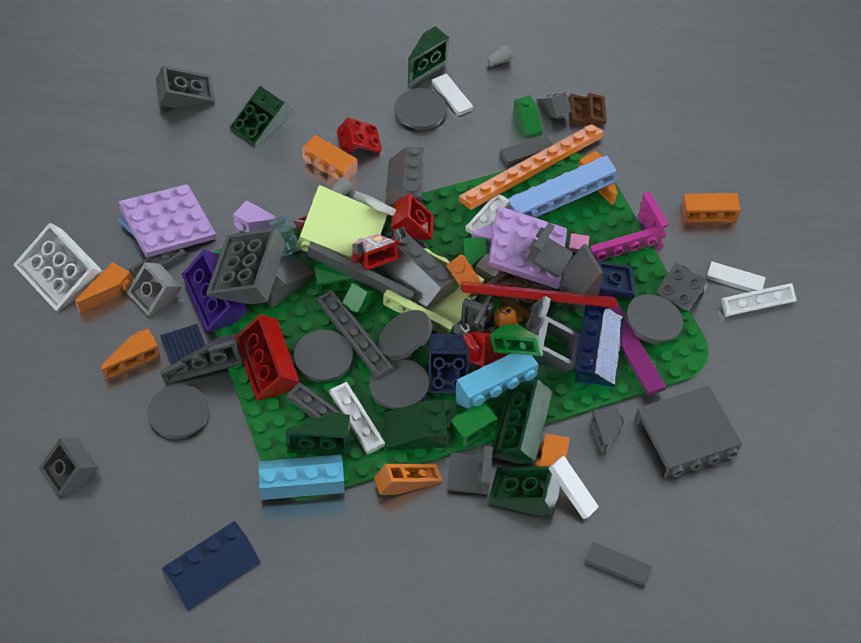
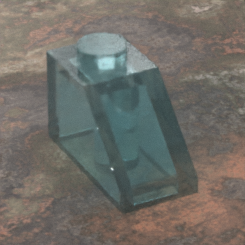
[269,215,301,256]

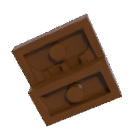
[568,93,607,125]

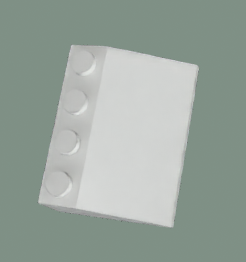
[13,223,103,312]

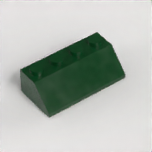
[492,379,552,464]

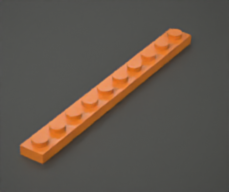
[459,124,604,210]

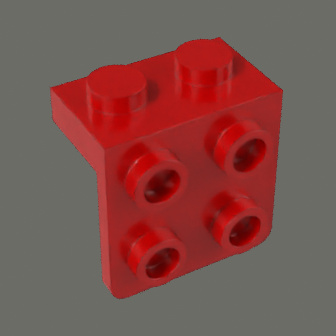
[337,117,382,155]

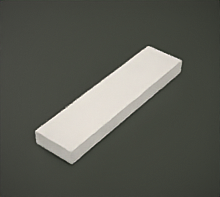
[721,283,797,317]
[329,382,385,455]

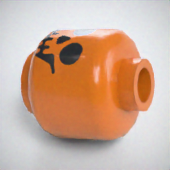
[493,305,522,328]

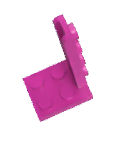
[591,191,669,261]

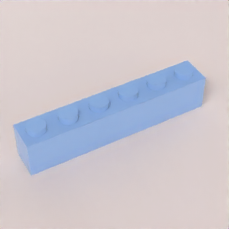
[508,155,617,218]

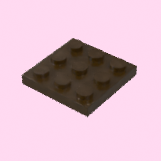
[486,272,556,320]

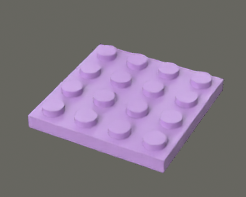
[119,184,216,258]
[487,206,567,289]

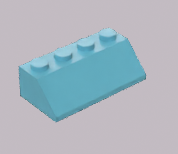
[455,354,538,409]
[259,455,344,500]

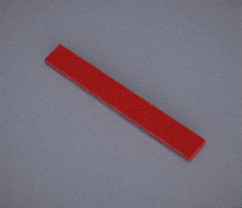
[461,281,617,308]

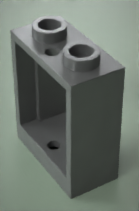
[533,316,581,374]

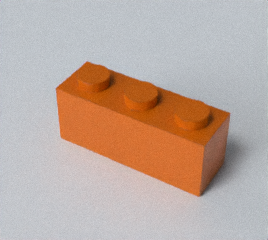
[302,135,357,180]
[681,193,741,222]

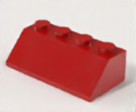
[235,314,299,401]

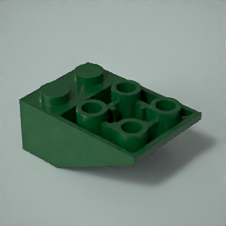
[229,86,292,146]

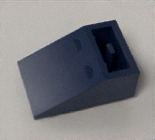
[428,334,469,394]

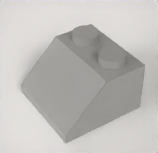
[126,263,182,316]

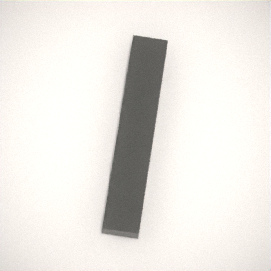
[307,242,414,301]
[316,290,395,380]

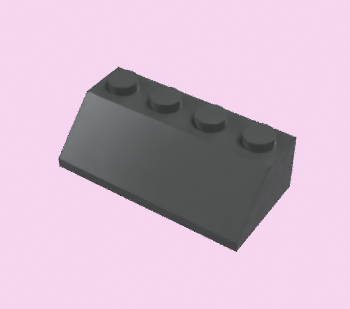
[385,147,424,208]
[378,234,455,310]

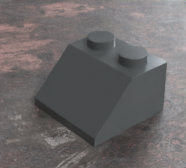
[39,438,99,497]

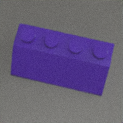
[181,250,247,332]

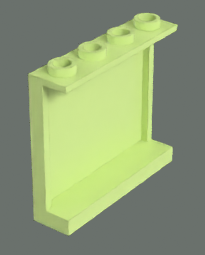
[295,185,387,266]
[383,248,484,334]

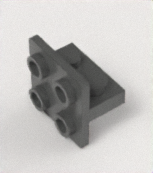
[460,295,494,332]

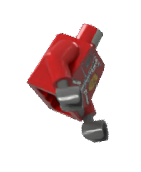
[351,227,408,270]
[453,323,506,369]

